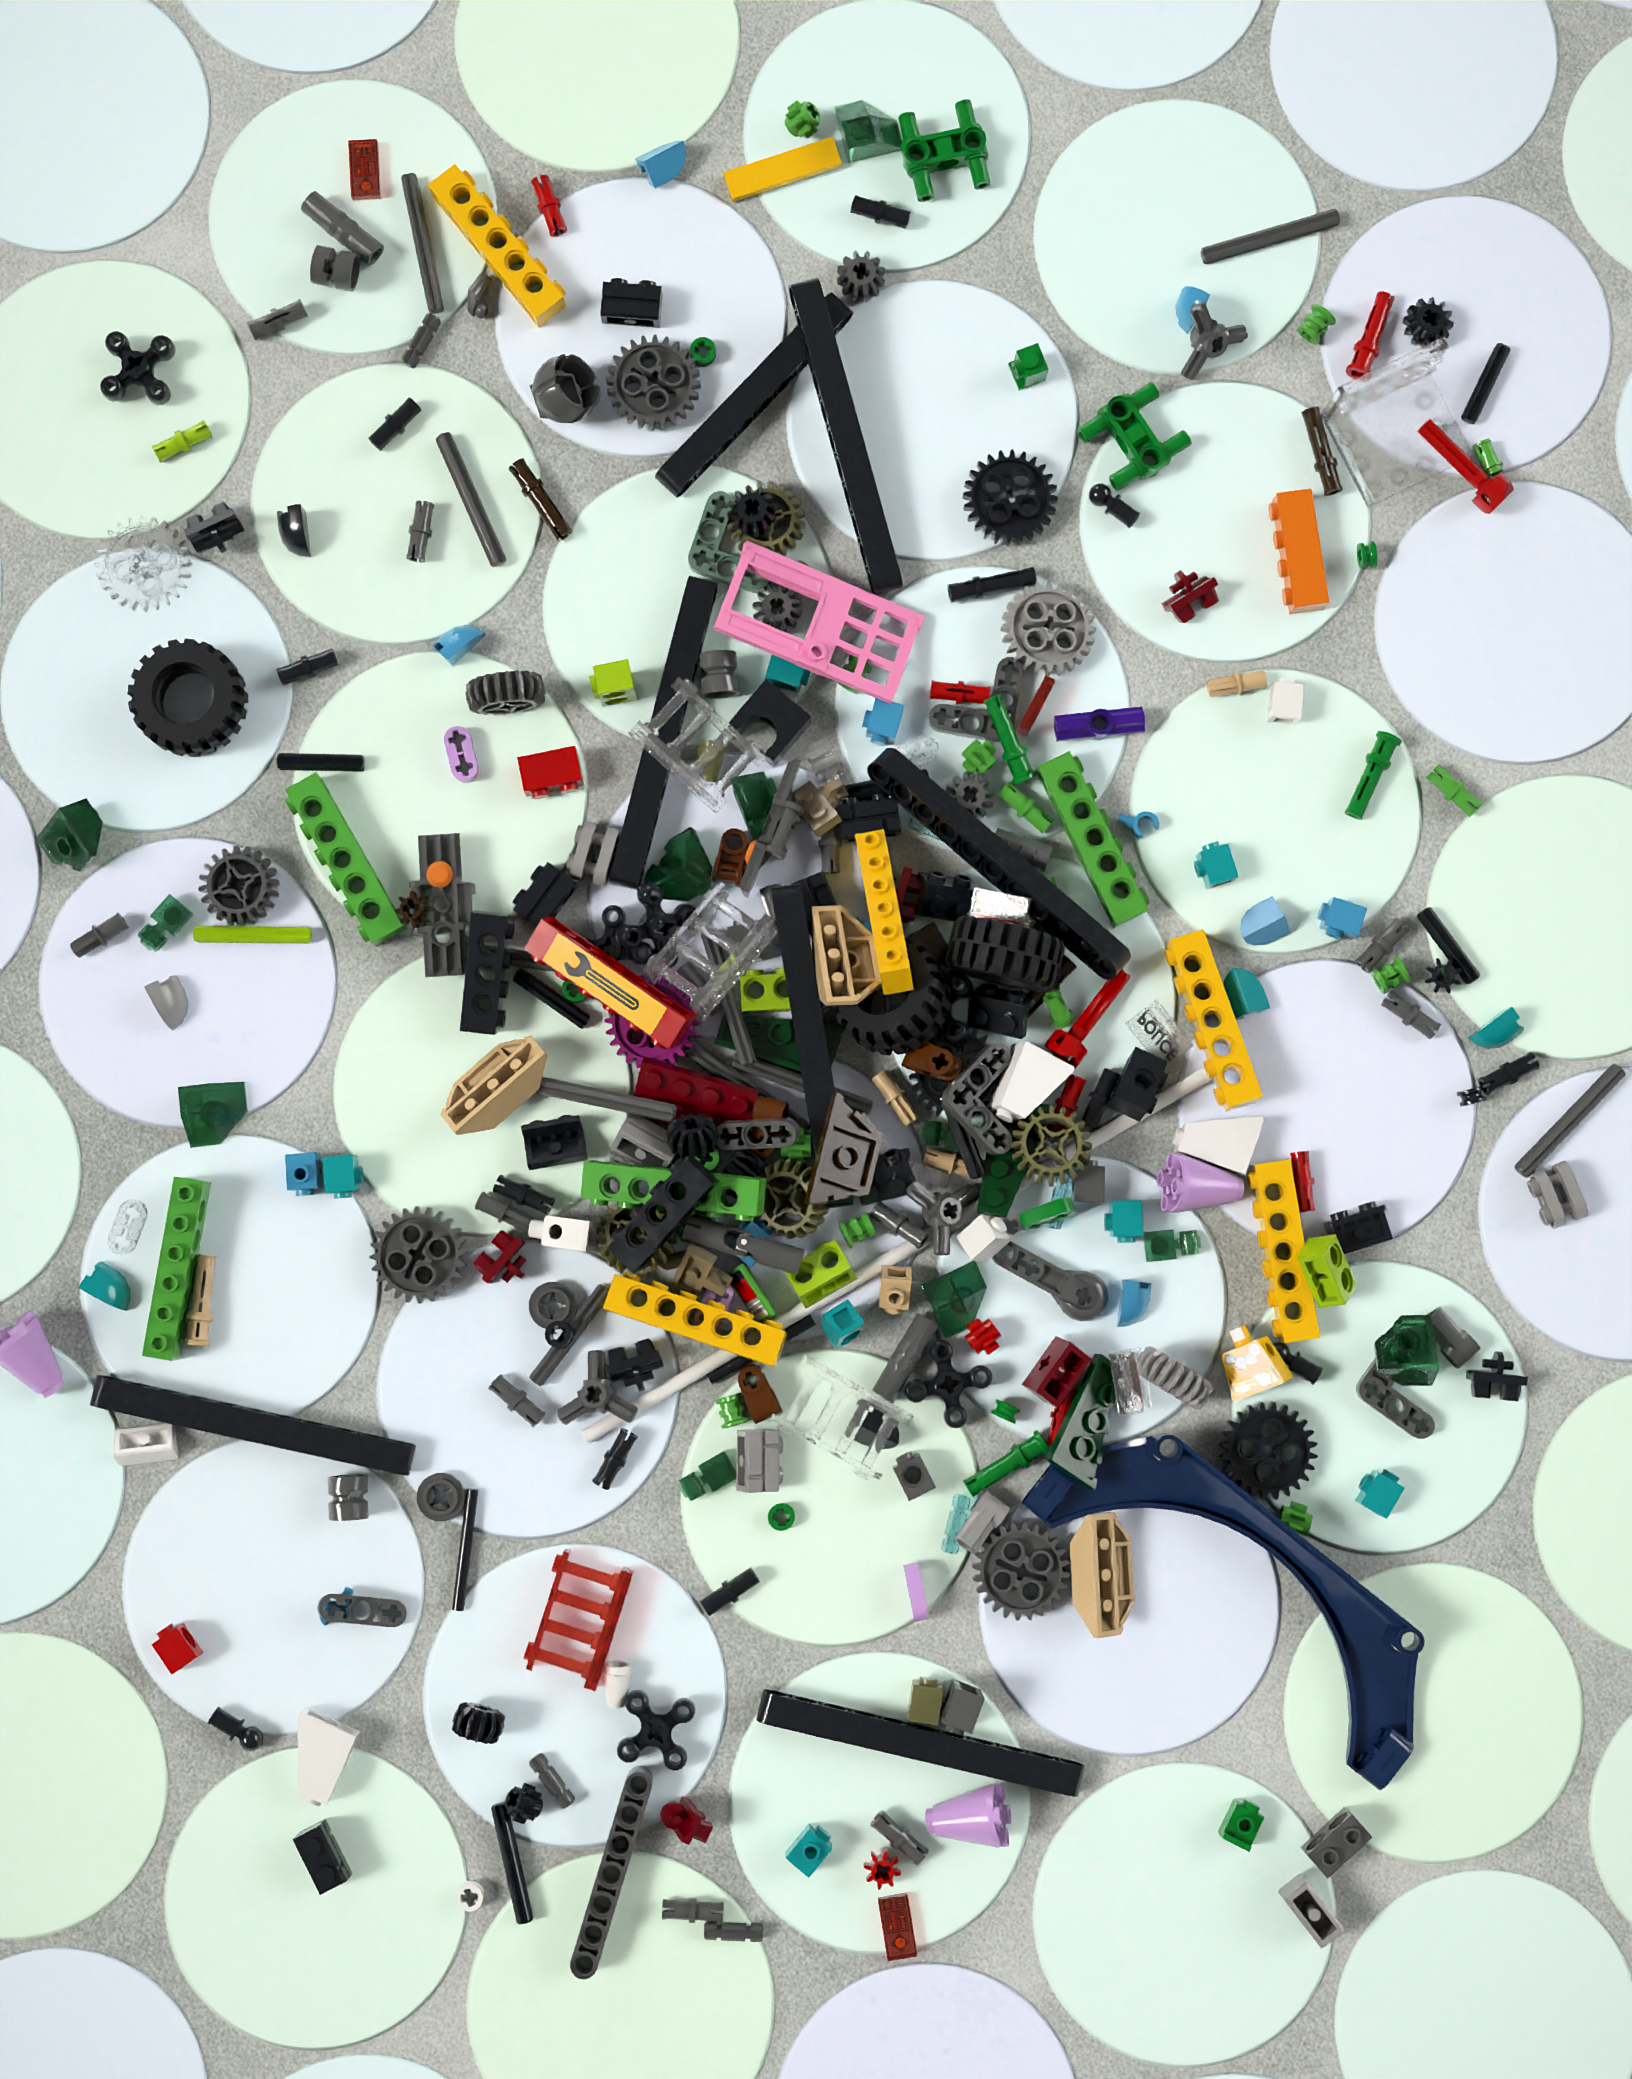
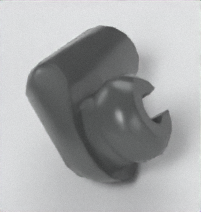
[468,273,492,319]

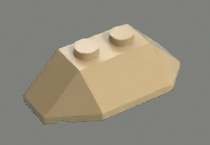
[811,905,882,1006]
[440,1035,548,1135]
[1070,1512,1135,1638]

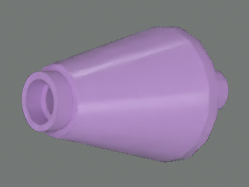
[1156,1153,1244,1213]
[0,1311,65,1398]
[925,1783,1011,1848]

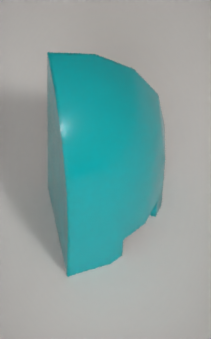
[1223,968,1270,1020]
[1468,1006,1524,1049]
[78,1262,131,1311]

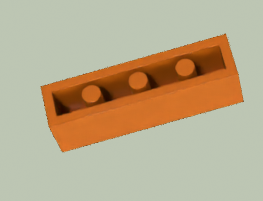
[1268,488,1329,614]

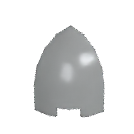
[144,975,189,1031]

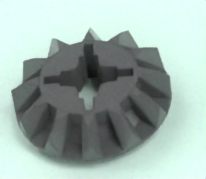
[529,1282,577,1330]
[417,1473,465,1521]

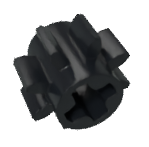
[1425,958,1462,994]
[505,1783,543,1824]

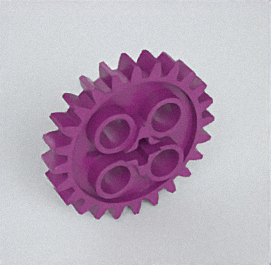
[604,973,702,1068]

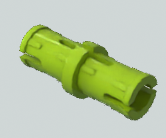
[152,420,213,463]

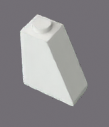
[987,1041,1075,1122]
[1172,1116,1265,1175]
[298,1707,361,1806]

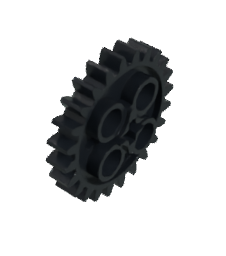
[962,449,1058,546]
[909,1027,1000,1118]
[1219,1401,1318,1500]

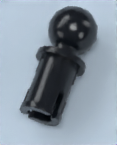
[1088,483,1140,529]
[1273,1342,1323,1385]
[207,1706,263,1751]

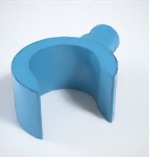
[1117,811,1160,839]
[319,1587,354,1626]

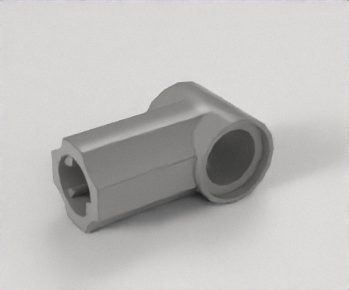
[953,1490,1010,1554]

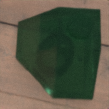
[834,100,902,163]
[730,771,777,841]
[36,798,103,872]
[644,827,713,901]
[178,1082,248,1148]
[920,1261,987,1339]
[1374,1315,1439,1386]

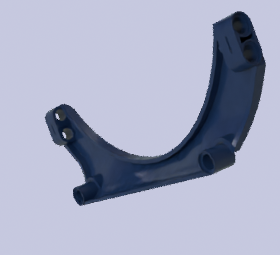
[1021,1433,1425,1790]

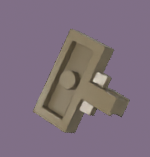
[792,778,849,837]
[671,1242,733,1300]

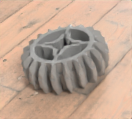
[1134,1346,1214,1409]

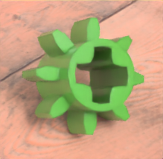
[785,100,820,139]
[961,739,997,776]
[781,1128,812,1162]
[1277,1501,1313,1536]

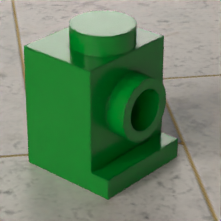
[1008,343,1049,391]
[1218,1799,1264,1852]

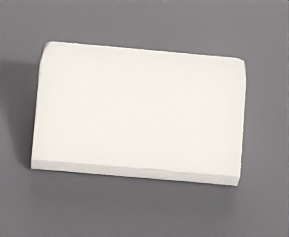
[113,1423,178,1466]

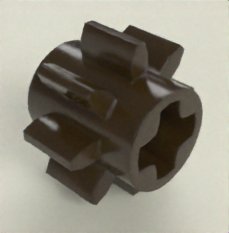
[394,890,434,929]

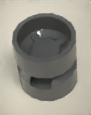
[310,245,360,292]
[699,650,740,699]
[328,1474,369,1521]

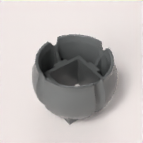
[530,354,601,423]

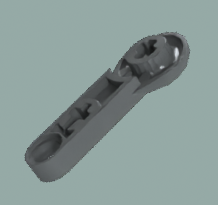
[992,1241,1108,1322]

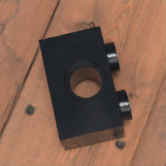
[1107,1046,1168,1122]

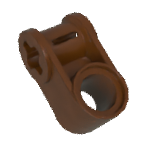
[711,828,748,888]
[901,1040,963,1081]
[750,1096,789,1157]
[738,1364,783,1425]

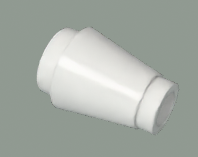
[602,1660,633,1708]

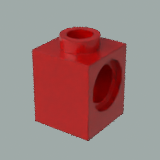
[151,1623,203,1675]

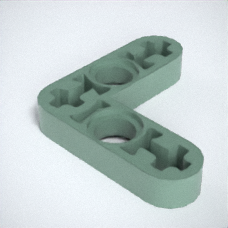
[688,491,770,593]

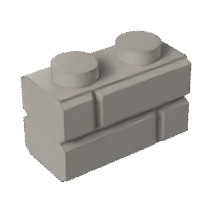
[610,1113,676,1168]
[736,1429,784,1493]
[1278,1873,1345,1949]

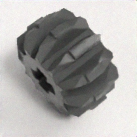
[837,250,885,302]
[752,585,802,633]
[946,771,995,818]

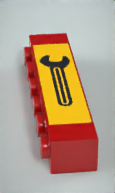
[524,916,696,1049]

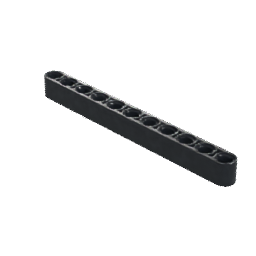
[789,278,903,595]
[609,576,718,890]
[867,747,1131,980]
[771,883,854,1209]
[89,1375,416,1476]
[756,1689,1085,1797]

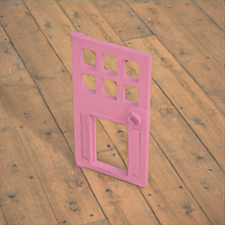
[713,540,925,704]

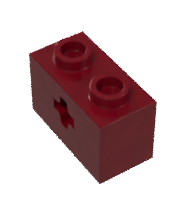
[1021,1336,1092,1408]

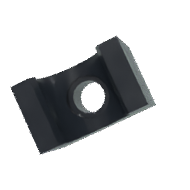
[728,679,811,768]

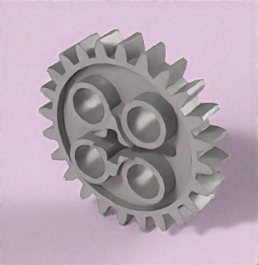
[1000,581,1097,677]

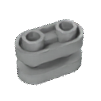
[566,821,621,887]
[1527,1161,1588,1229]

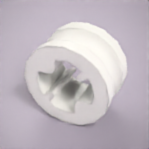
[999,1213,1023,1240]
[456,1881,485,1912]

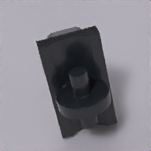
[184,502,245,553]
[606,1338,664,1392]
[1466,1351,1528,1402]

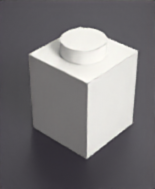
[956,1214,1011,1262]

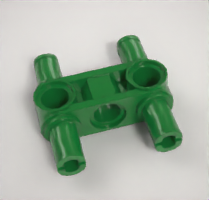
[898,99,991,202]
[1077,382,1192,492]

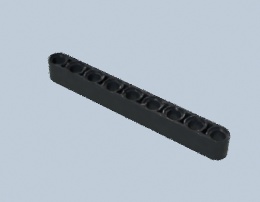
[655,292,854,498]

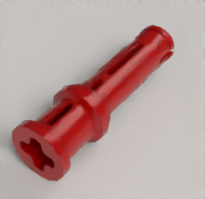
[1345,291,1395,381]

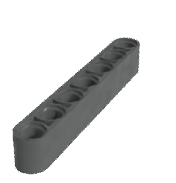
[570,1766,653,1980]

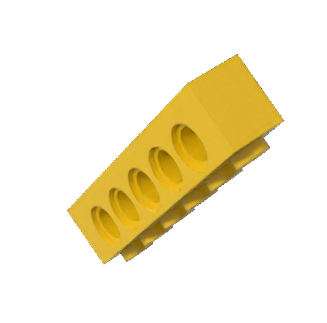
[428,164,566,328]
[855,829,914,995]
[1164,929,1263,1112]
[1247,1159,1320,1343]
[603,1271,787,1368]

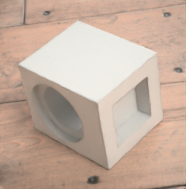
[1267,678,1304,725]

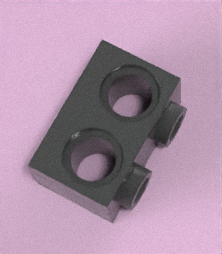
[940,1678,985,1735]
[1300,1807,1373,1879]

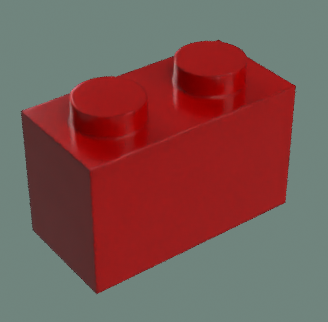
[517,746,584,799]

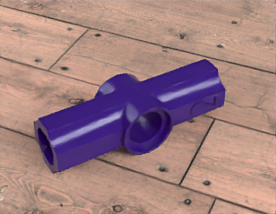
[1054,706,1145,742]

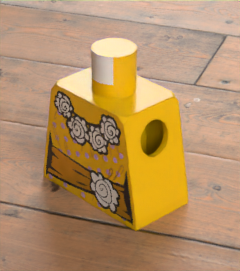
[1222,1325,1293,1402]

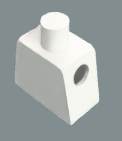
[528,1215,602,1253]

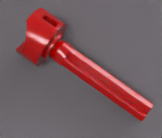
[1417,418,1514,514]
[1045,969,1131,1070]

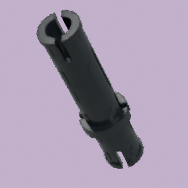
[947,567,1037,603]

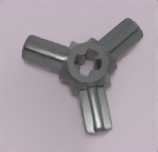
[1181,302,1248,380]
[906,1181,978,1256]
[557,1350,638,1425]

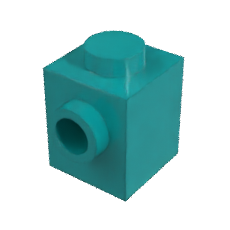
[1193,841,1239,889]
[322,1154,364,1199]
[1104,1200,1143,1243]
[1355,1469,1405,1519]
[785,1824,832,1878]

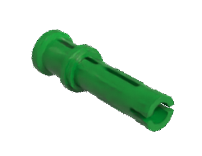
[984,693,1037,784]
[1344,730,1402,820]
[963,1430,1049,1497]

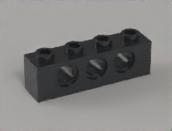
[460,910,515,1035]
[607,1156,720,1273]

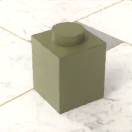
[907,1676,944,1726]

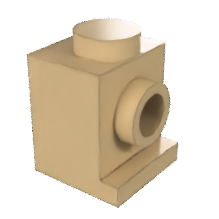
[879,1265,912,1315]

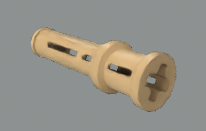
[183,1254,216,1346]

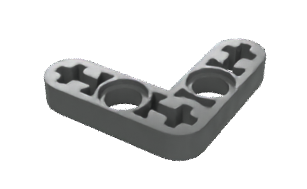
[928,657,1023,742]
[942,1043,1012,1155]
[1356,1327,1435,1439]

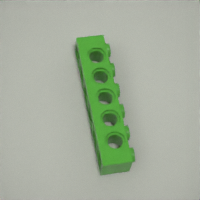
[1036,751,1150,928]
[285,772,407,946]
[581,1160,766,1221]
[142,1177,211,1361]

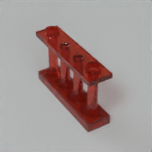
[523,1548,634,1691]

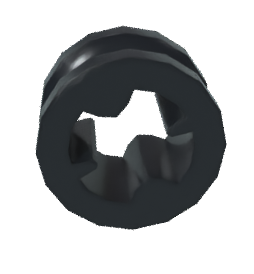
[1456,1086,1487,1107]
[545,1321,575,1349]

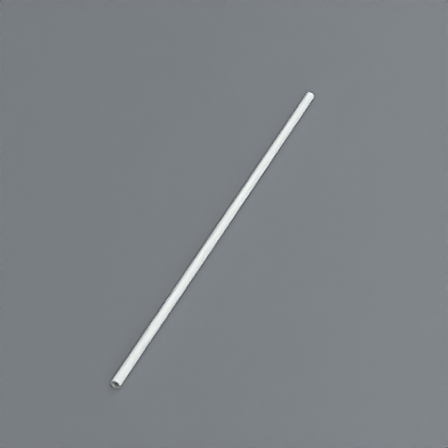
[581,1055,1225,1444]

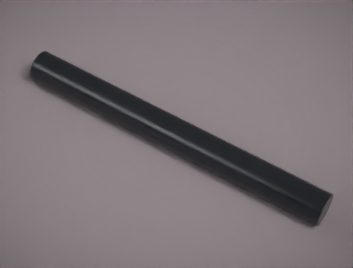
[707,1315,816,1385]
[452,1488,479,1611]

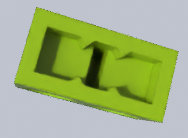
[589,659,637,707]
[740,968,791,1014]
[1297,1234,1357,1308]
[784,1239,858,1308]

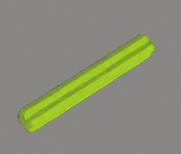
[193,926,312,944]

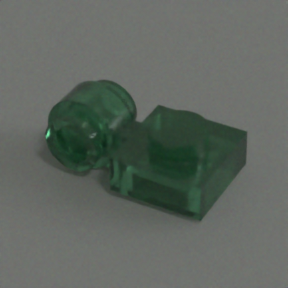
[138,894,194,952]
[919,1120,978,1153]
[1143,1229,1202,1262]
[679,1450,736,1502]

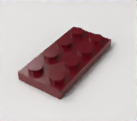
[633,1057,759,1142]

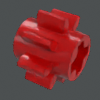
[964,1318,1001,1355]
[863,1848,901,1890]

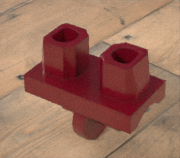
[1161,570,1219,623]
[893,867,922,922]
[473,1230,527,1284]
[660,1796,713,1845]

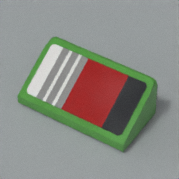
[727,1263,776,1323]

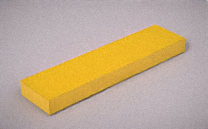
[723,136,842,202]

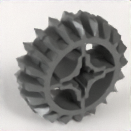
[465,670,546,715]
[198,846,280,926]

